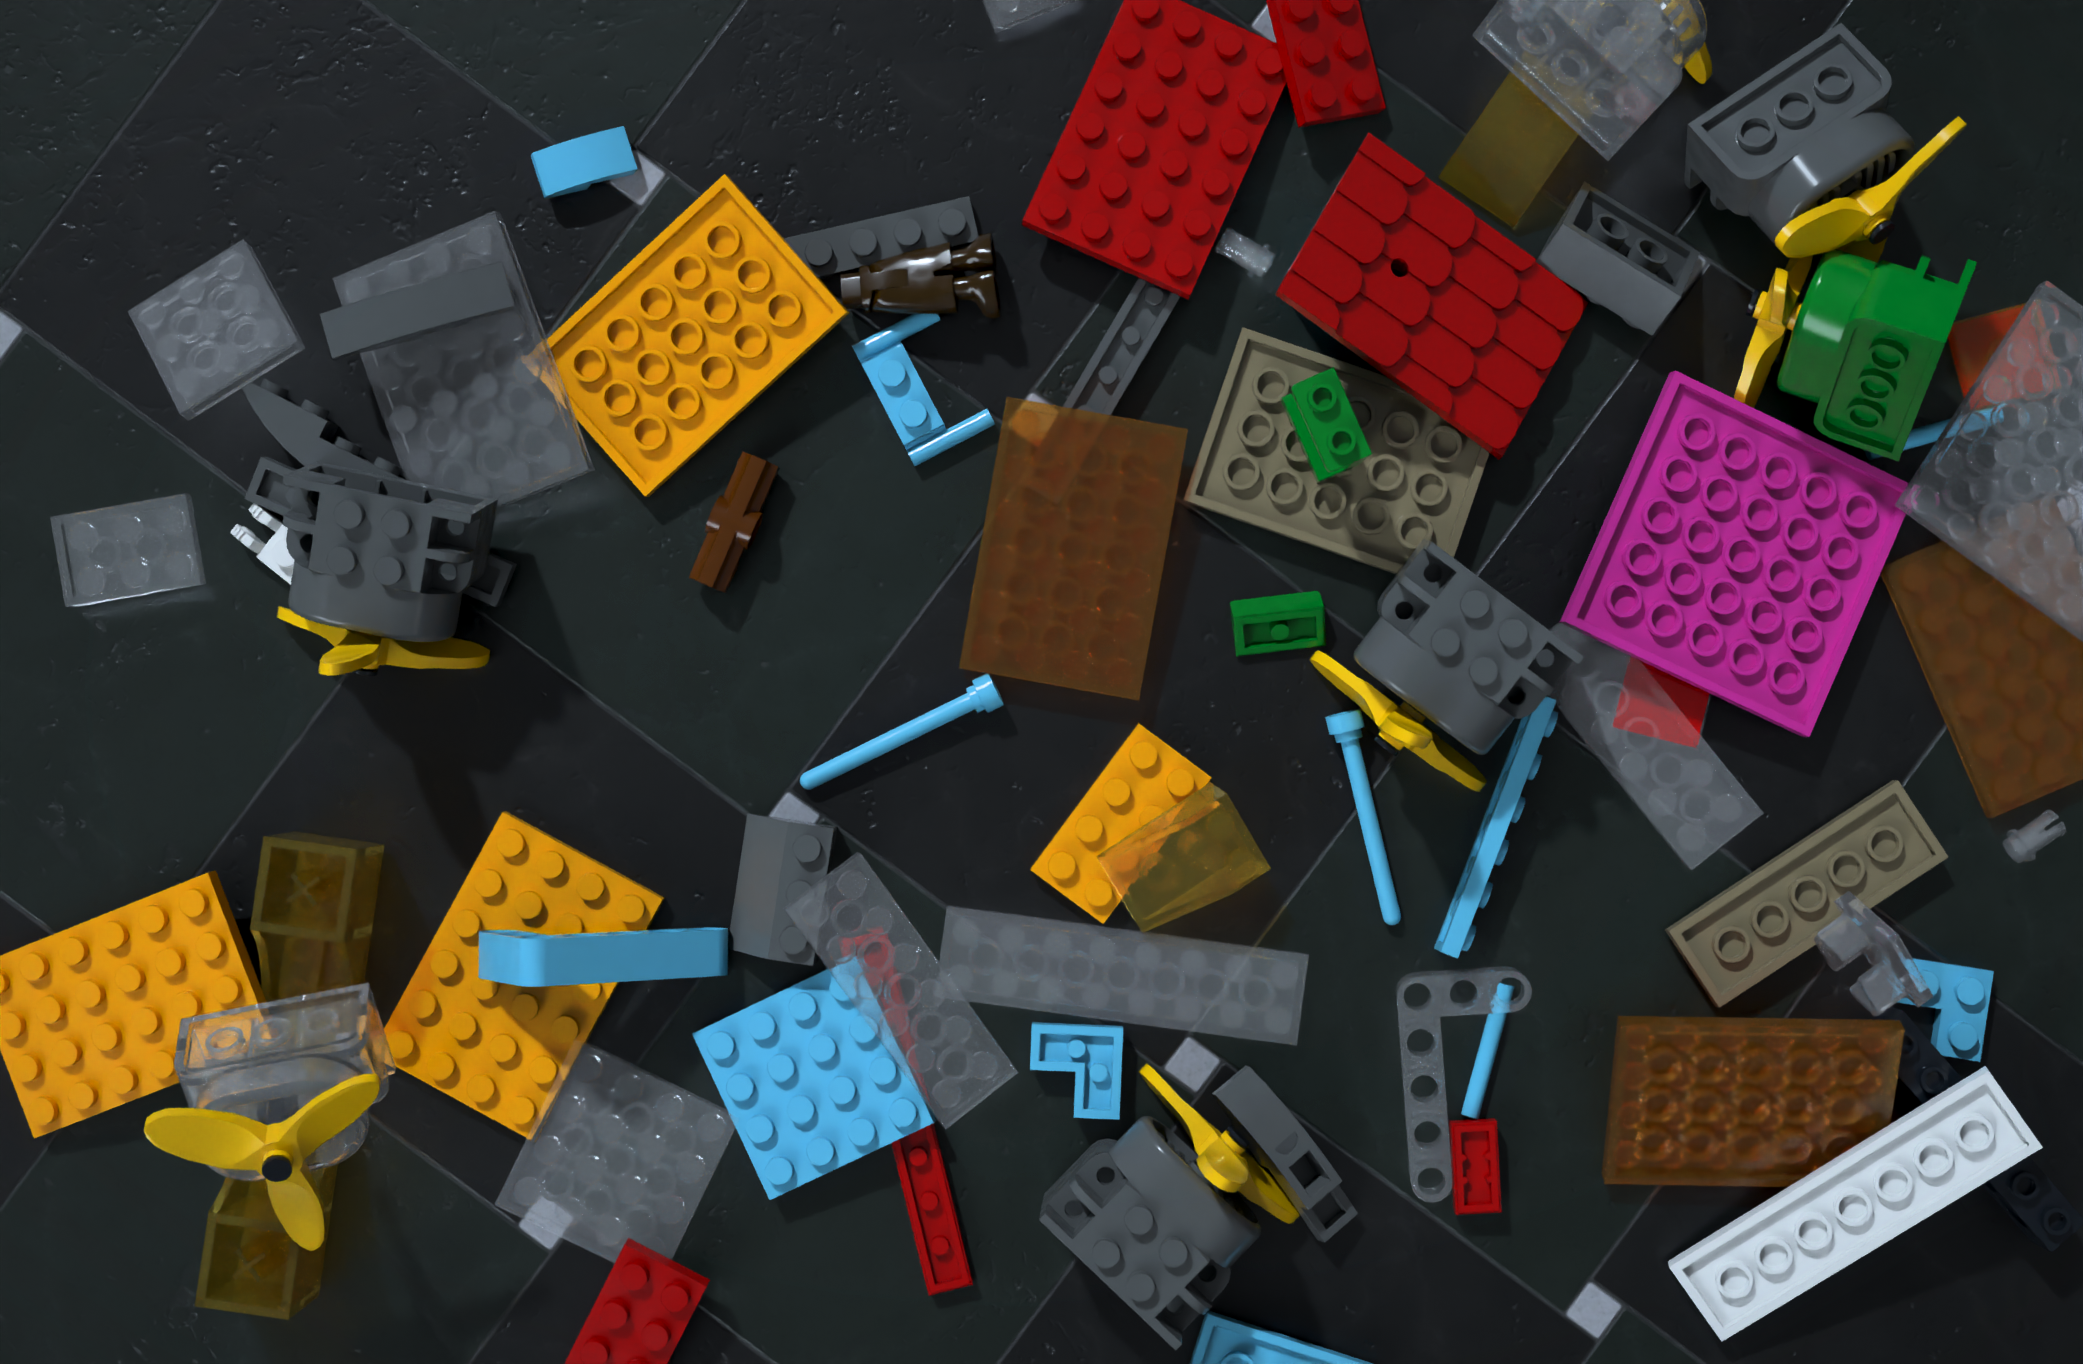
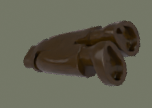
[840,233,1001,319]

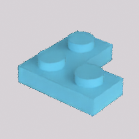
[1891,956,1994,1062]
[1030,1022,1123,1120]

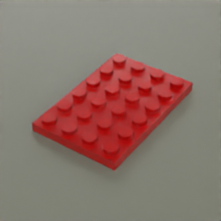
[1022,0,1287,300]

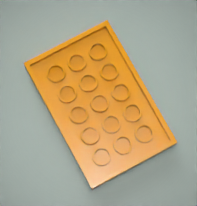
[525,174,849,497]
[371,811,665,1140]
[0,870,282,1139]

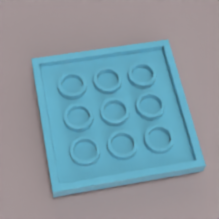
[692,955,936,1200]

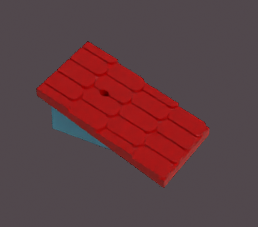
[1275,132,1588,460]

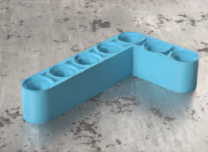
[478,927,728,987]

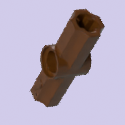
[689,452,780,593]

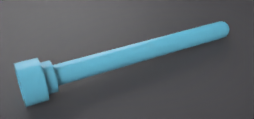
[800,672,1004,790]
[1325,709,1401,925]

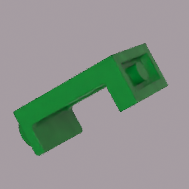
[1280,367,1372,483]

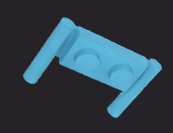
[852,314,995,466]

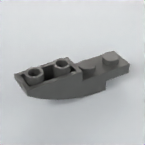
[241,378,405,480]
[1212,1065,1358,1243]

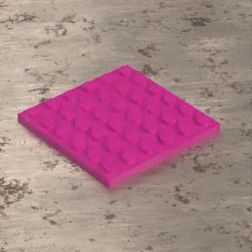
[1559,371,1918,737]

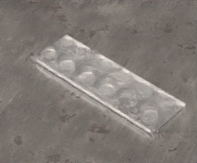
[1547,622,1763,871]
[783,852,1018,1129]

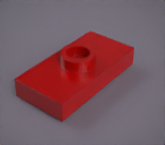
[1449,1118,1502,1215]

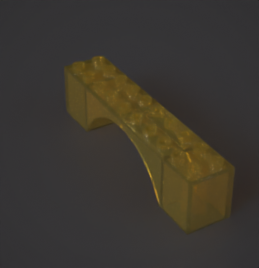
[195,831,385,1320]

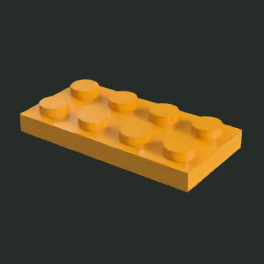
[1030,723,1212,924]

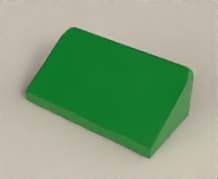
[1230,591,1326,656]

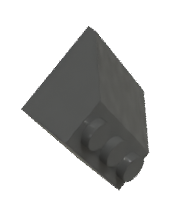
[1536,181,1700,336]
[728,813,838,966]

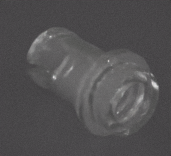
[1215,227,1276,278]
[2003,810,2066,863]

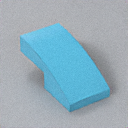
[531,126,637,199]

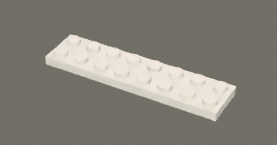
[1668,1066,2043,1342]

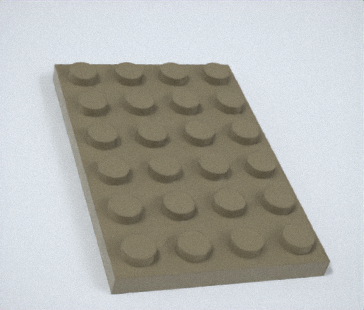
[1183,327,1489,574]

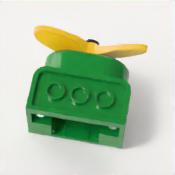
[1734,249,1977,462]

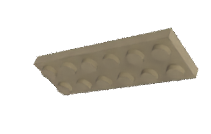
[1665,780,1948,1008]

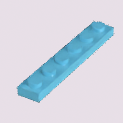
[1434,696,1558,959]

